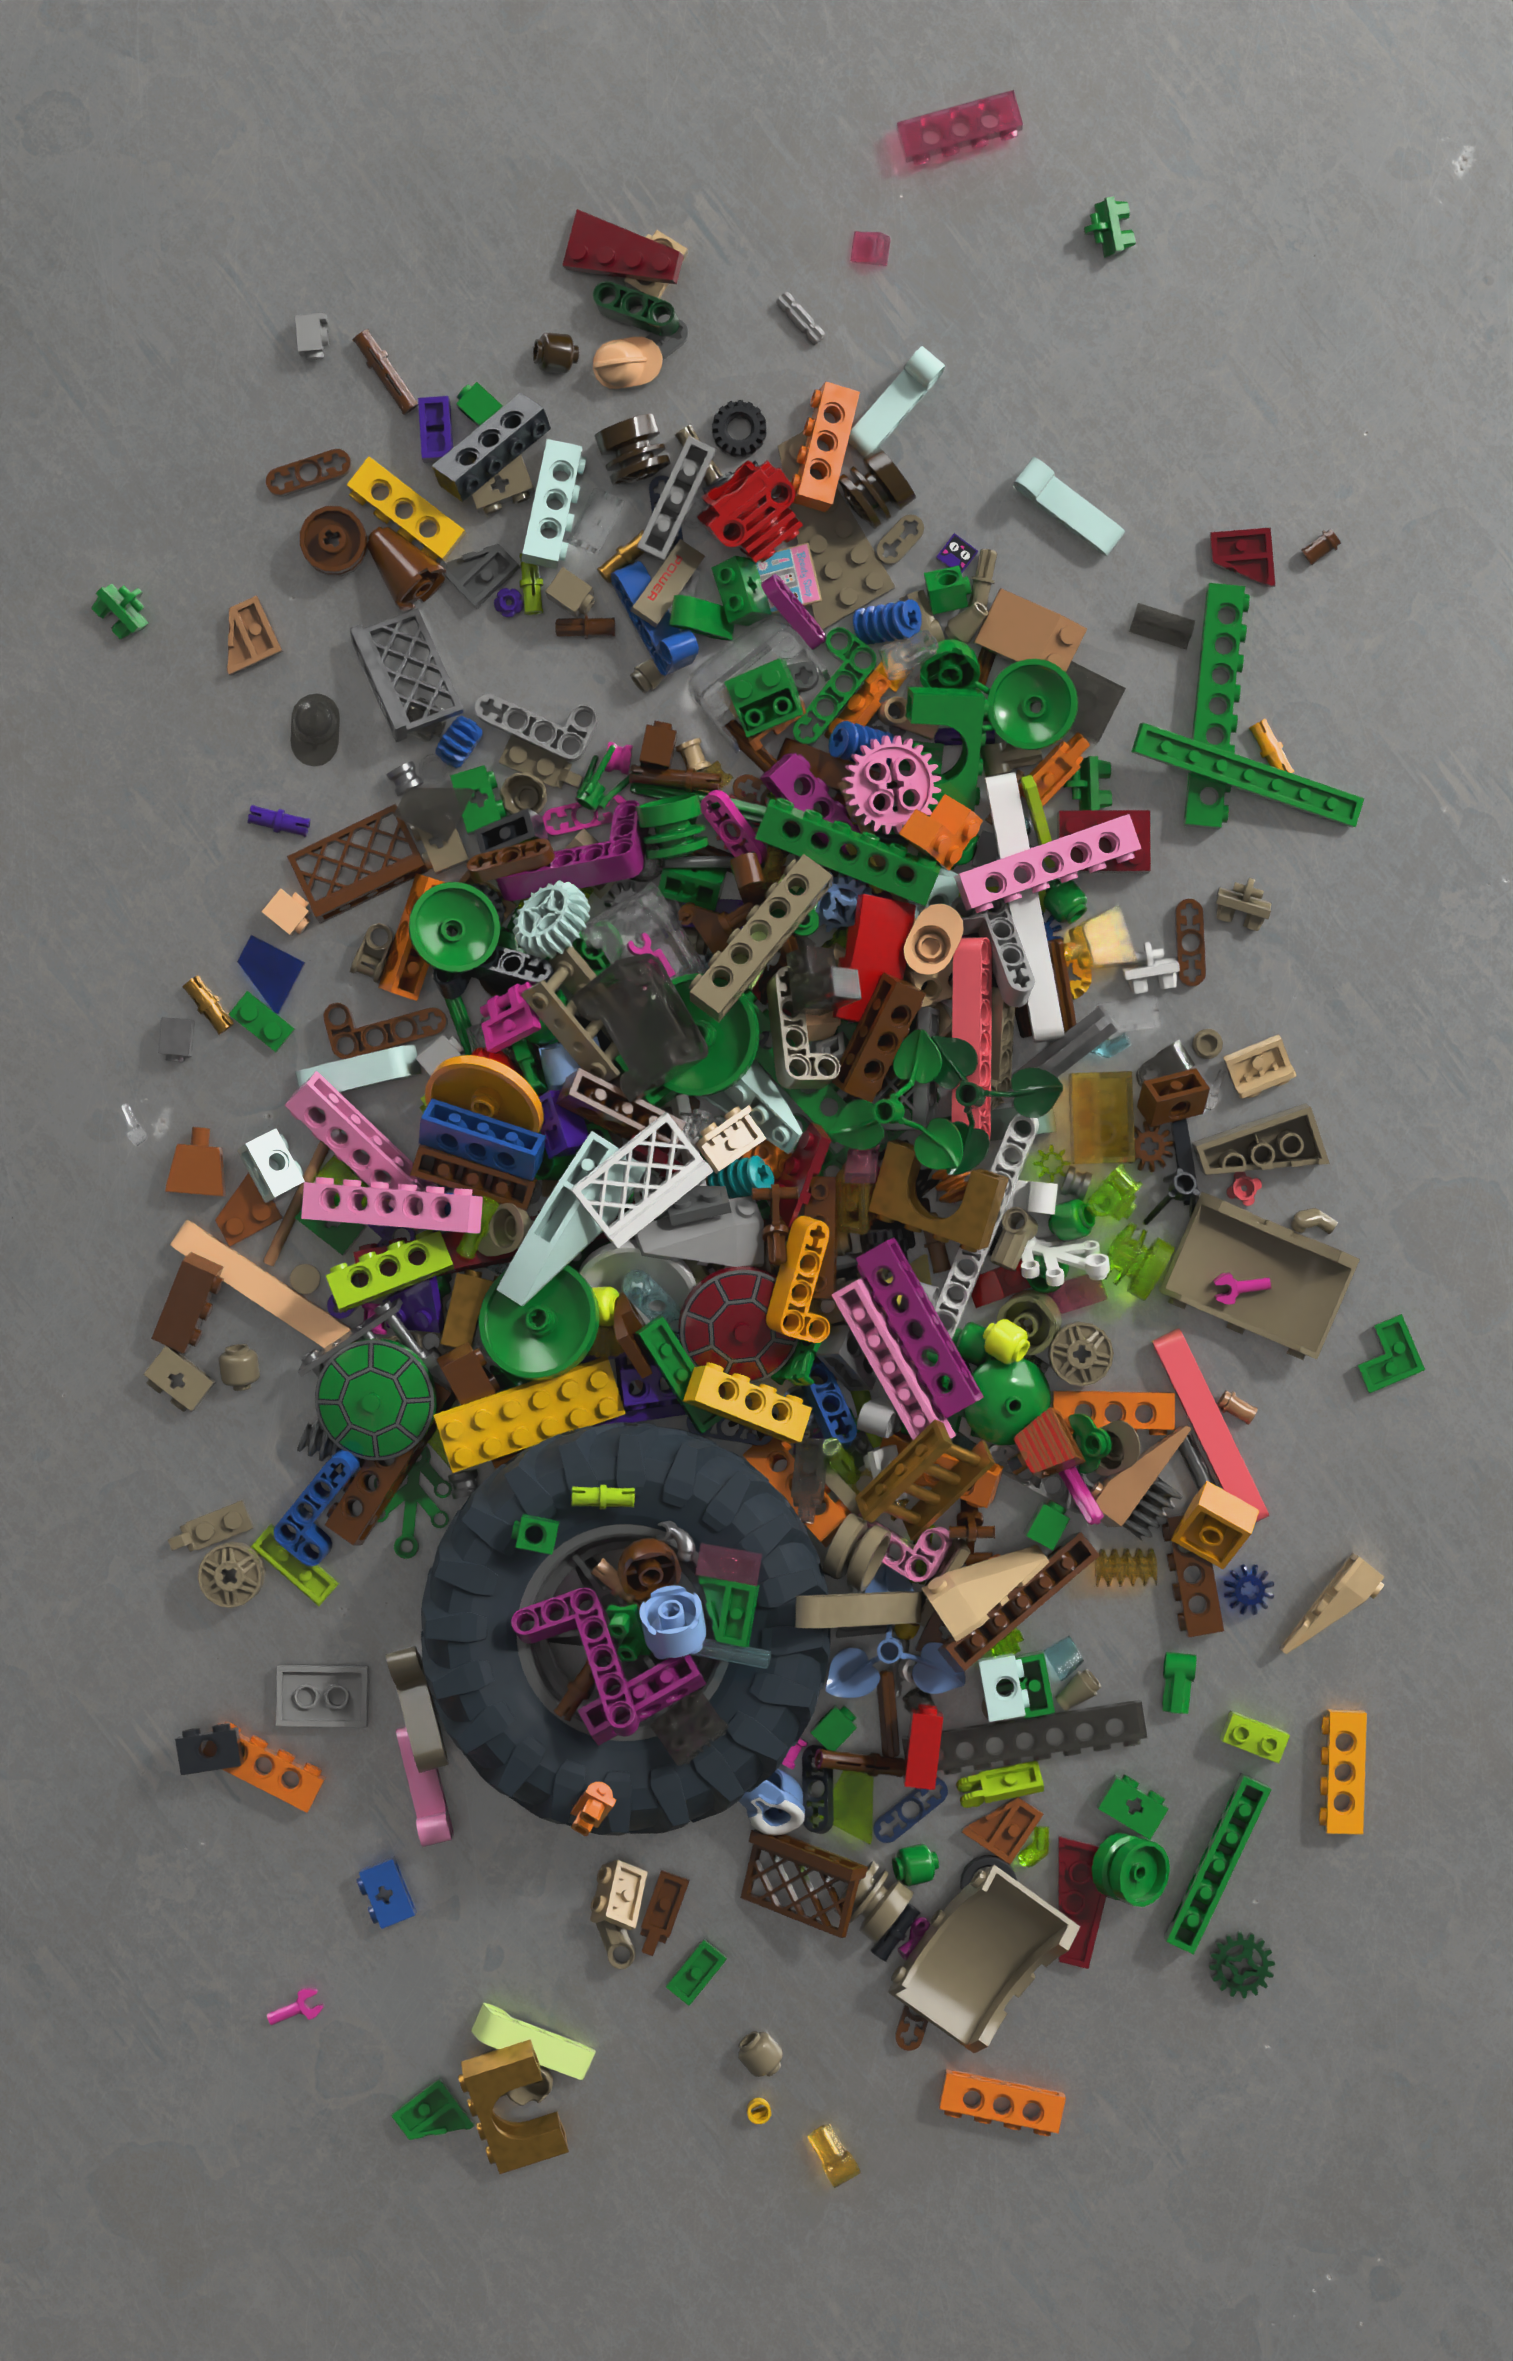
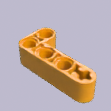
[766,1216,830,1343]

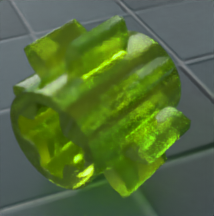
[1032,1145,1071,1182]
[990,1628,1024,1656]

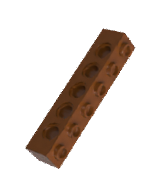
[325,1374,457,1545]
[937,1532,1100,1673]

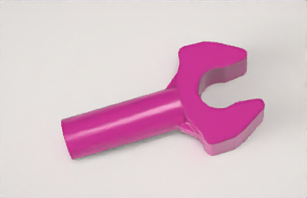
[1213,1272,1271,1305]
[267,1988,324,2025]

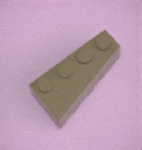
[1192,1103,1330,1175]

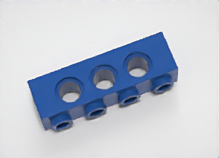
[418,1098,546,1181]

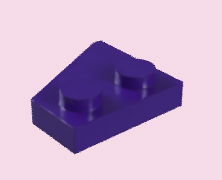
[382,1276,445,1333]

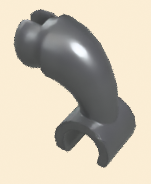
[656,1521,696,1562]

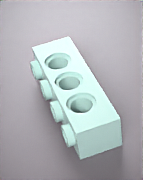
[521,439,587,569]

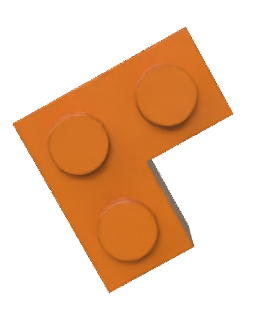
[899,794,983,871]

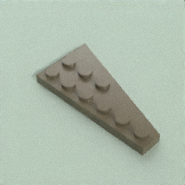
[778,431,895,630]

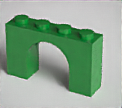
[903,687,989,812]

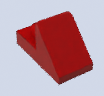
[971,1259,1031,1308]

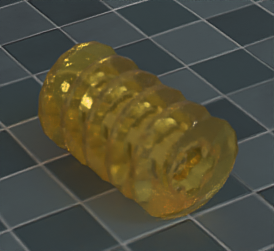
[1095,1548,1157,1587]

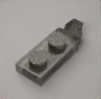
[791,1438,830,1524]

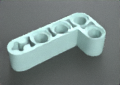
[848,346,945,457]
[1013,457,1125,556]
[295,1045,422,1093]

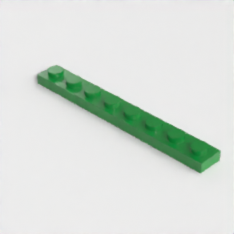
[1131,723,1364,828]

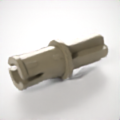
[968,548,997,609]

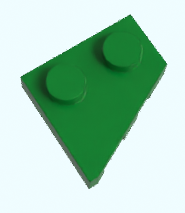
[391,2078,475,2140]

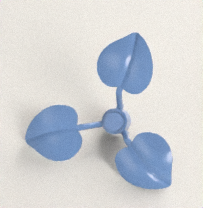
[825,1564,966,1698]

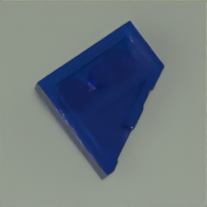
[237,935,305,1014]

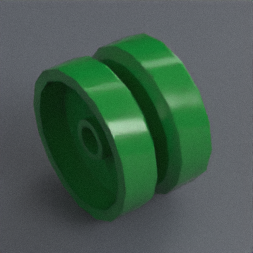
[1092,1833,1170,1907]

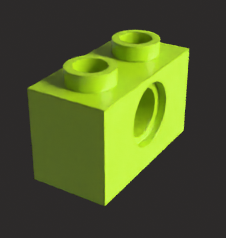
[1220,1710,1290,1764]

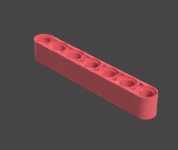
[951,937,992,1141]
[1152,1328,1269,1523]

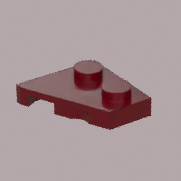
[1210,527,1275,587]

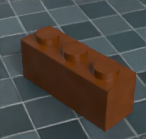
[151,1252,224,1354]

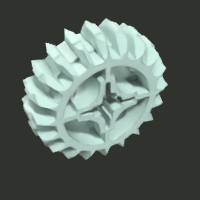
[513,880,591,959]

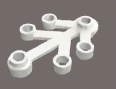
[1021,1236,1110,1286]

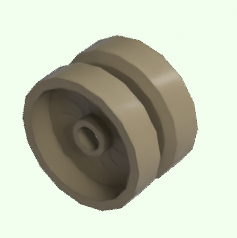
[822,1513,891,1592]

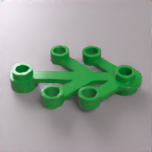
[373,1445,452,1559]

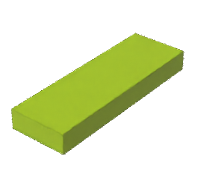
[1021,775,1055,869]
[251,1524,339,1606]

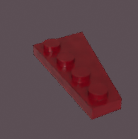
[562,209,684,285]
[1058,1836,1106,1969]

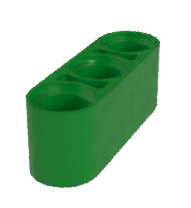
[669,595,735,641]

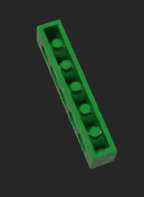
[755,798,941,906]
[744,988,852,1144]
[1164,1773,1272,1955]

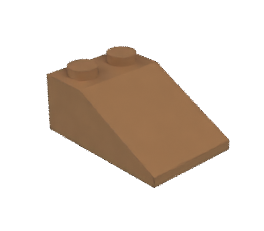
[973,588,1087,672]

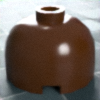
[617,1538,682,1601]

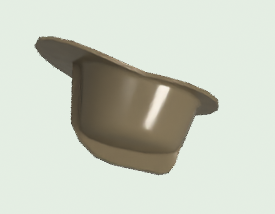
[472,1203,534,1256]
[1095,1420,1140,1476]

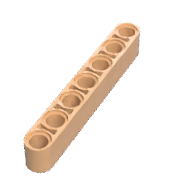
[170,1219,356,1348]

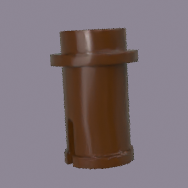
[1301,529,1341,565]

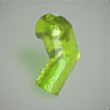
[1018,1826,1049,1867]

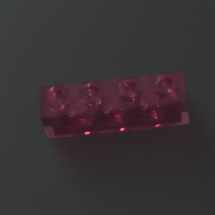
[896,90,1023,165]

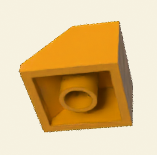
[1171,1481,1259,1570]

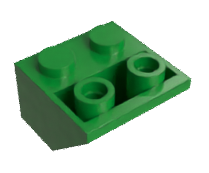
[724,658,804,738]

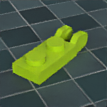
[956,1760,1044,1808]

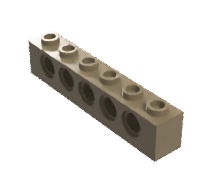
[689,854,833,1022]

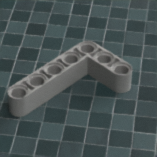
[857,1282,939,1438]

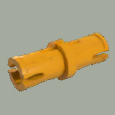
[1249,719,1294,773]

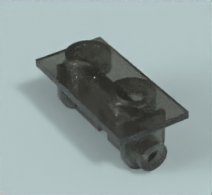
[1129,603,1195,650]

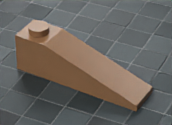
[1090,1425,1192,1527]

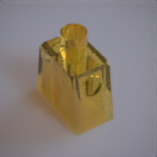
[1063,905,1137,970]

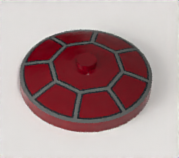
[678,1266,799,1384]

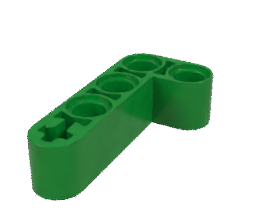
[793,627,877,746]

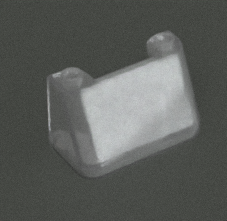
[581,882,707,1025]

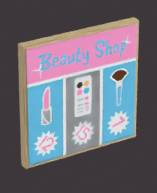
[756,543,822,614]

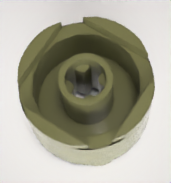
[996,1289,1062,1356]

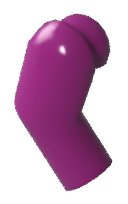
[897,1917,930,1961]

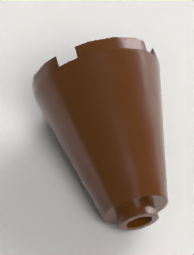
[367,527,446,611]

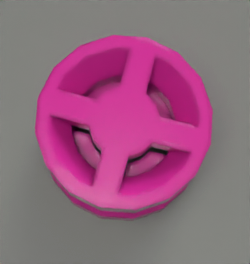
[605,742,633,775]

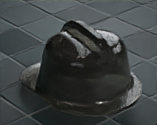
[290,693,340,766]

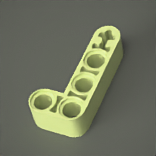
[471,2003,596,2080]

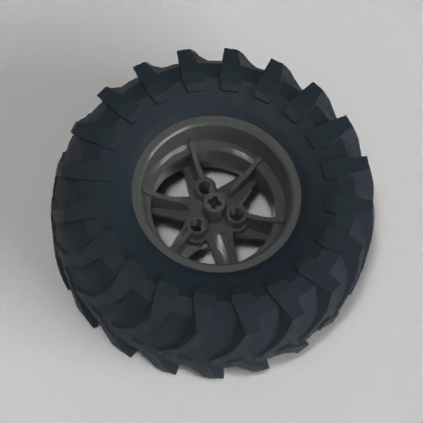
[421,1422,831,1836]

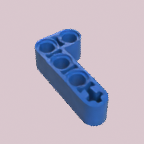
[611,561,699,676]
[793,1341,857,1452]
[274,1449,360,1566]

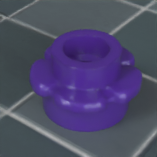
[494,588,524,618]

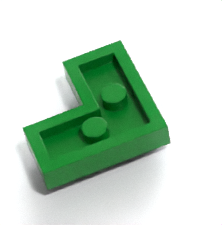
[1357,1314,1425,1393]

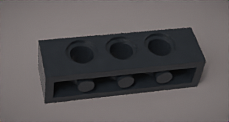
[432,392,551,502]

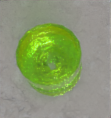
[1105,1221,1175,1301]

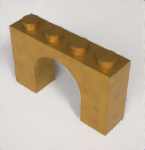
[868,1139,1009,1252]
[440,1269,498,1348]
[458,2039,569,2174]

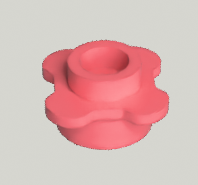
[1227,1172,1262,1206]

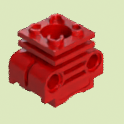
[696,460,803,563]

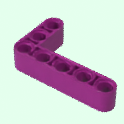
[495,800,649,901]
[511,1588,639,1737]

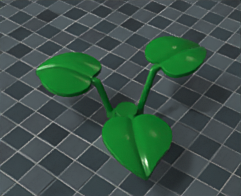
[828,1029,963,1170]

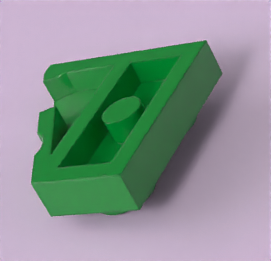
[698,1574,759,1648]

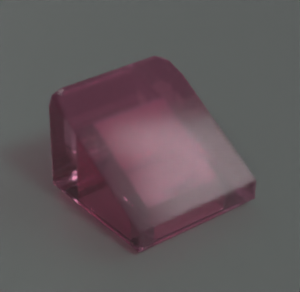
[850,231,891,266]

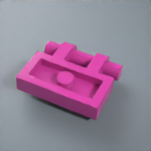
[480,982,541,1053]

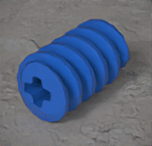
[853,599,922,645]
[828,721,894,768]

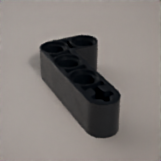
[432,946,556,999]

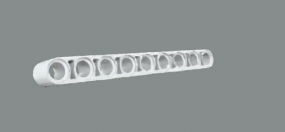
[985,772,1065,1043]
[927,1113,1039,1351]

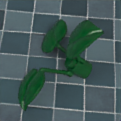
[931,1035,1063,1176]

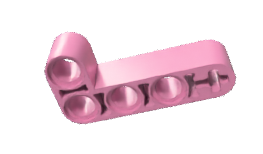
[850,1513,952,1582]
[396,1727,454,1847]

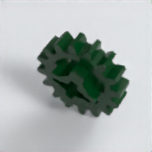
[1208,1931,1275,1998]

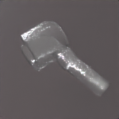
[1205,1069,1227,1110]
[122,1103,147,1146]

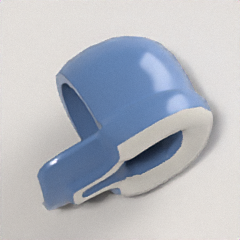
[739,1769,805,1836]

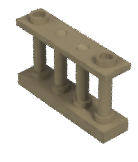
[521,946,639,1082]

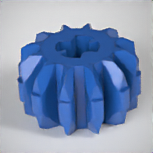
[435,715,483,768]

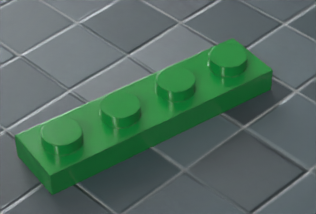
[635,1315,723,1433]

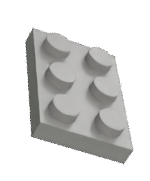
[276,1665,368,1728]

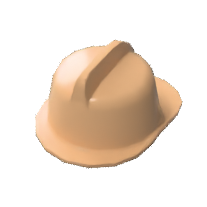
[593,337,663,389]
[904,904,964,975]

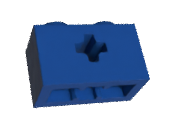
[356,1856,417,1929]

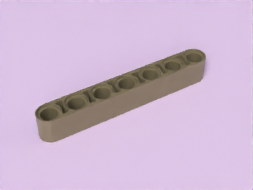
[795,1591,922,1628]

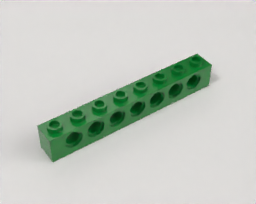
[1183,583,1250,830]

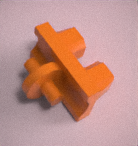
[570,1782,616,1836]

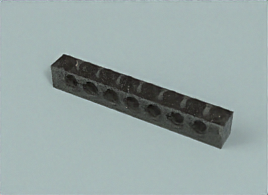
[901,1699,1147,1775]

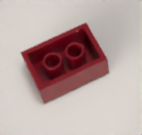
[1057,810,1151,874]

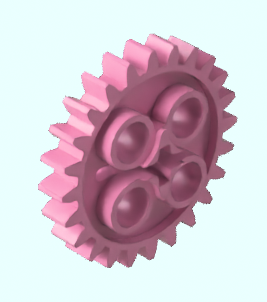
[842,736,941,834]

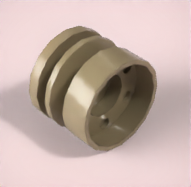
[1047,1321,1114,1386]
[198,1541,266,1608]
[834,1860,914,1943]

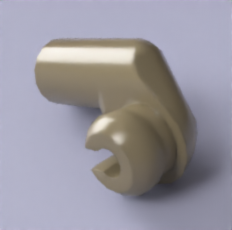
[1291,1208,1338,1234]

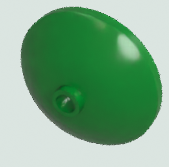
[988,659,1078,750]
[409,882,500,973]
[963,1358,1051,1446]

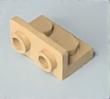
[590,1860,648,1930]

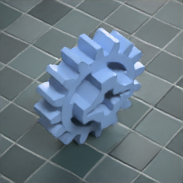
[816,872,872,934]

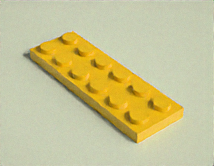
[433,1356,626,1473]

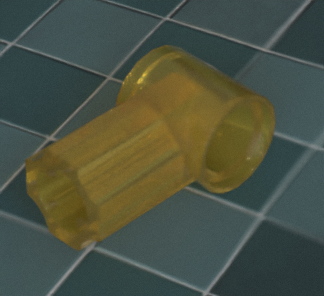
[807,2122,861,2188]

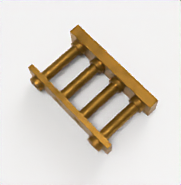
[855,1419,995,1541]

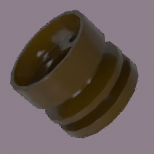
[594,414,671,485]
[838,447,916,529]

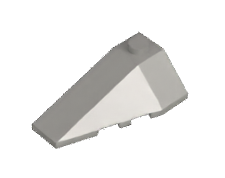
[634,1196,764,1268]

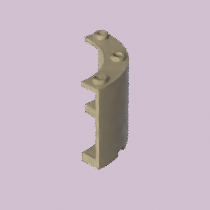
[1159,1192,1360,1360]
[888,1865,1080,2053]

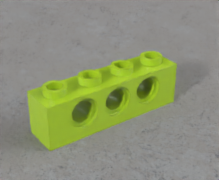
[325,1230,454,1313]

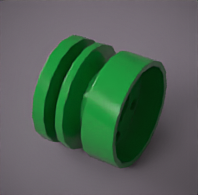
[636,793,709,859]

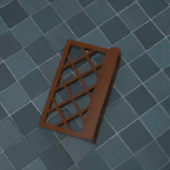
[287,803,428,924]
[740,1829,868,1938]

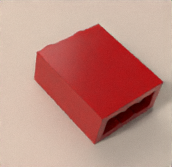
[903,1704,943,1790]

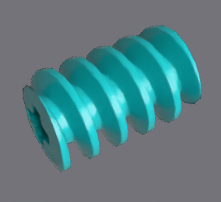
[707,1155,775,1199]

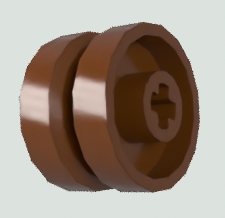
[300,506,368,577]

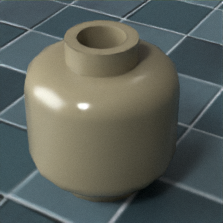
[219,1344,260,1391]
[738,2031,783,2077]

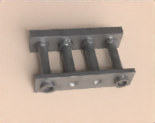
[298,1298,442,1378]

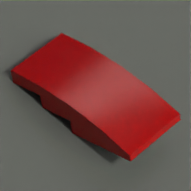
[833,894,916,1023]

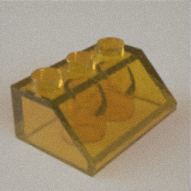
[1068,1071,1135,1165]

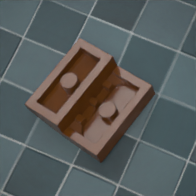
[614,1291,653,1379]

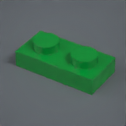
[229,991,295,1053]
[666,1939,727,2006]

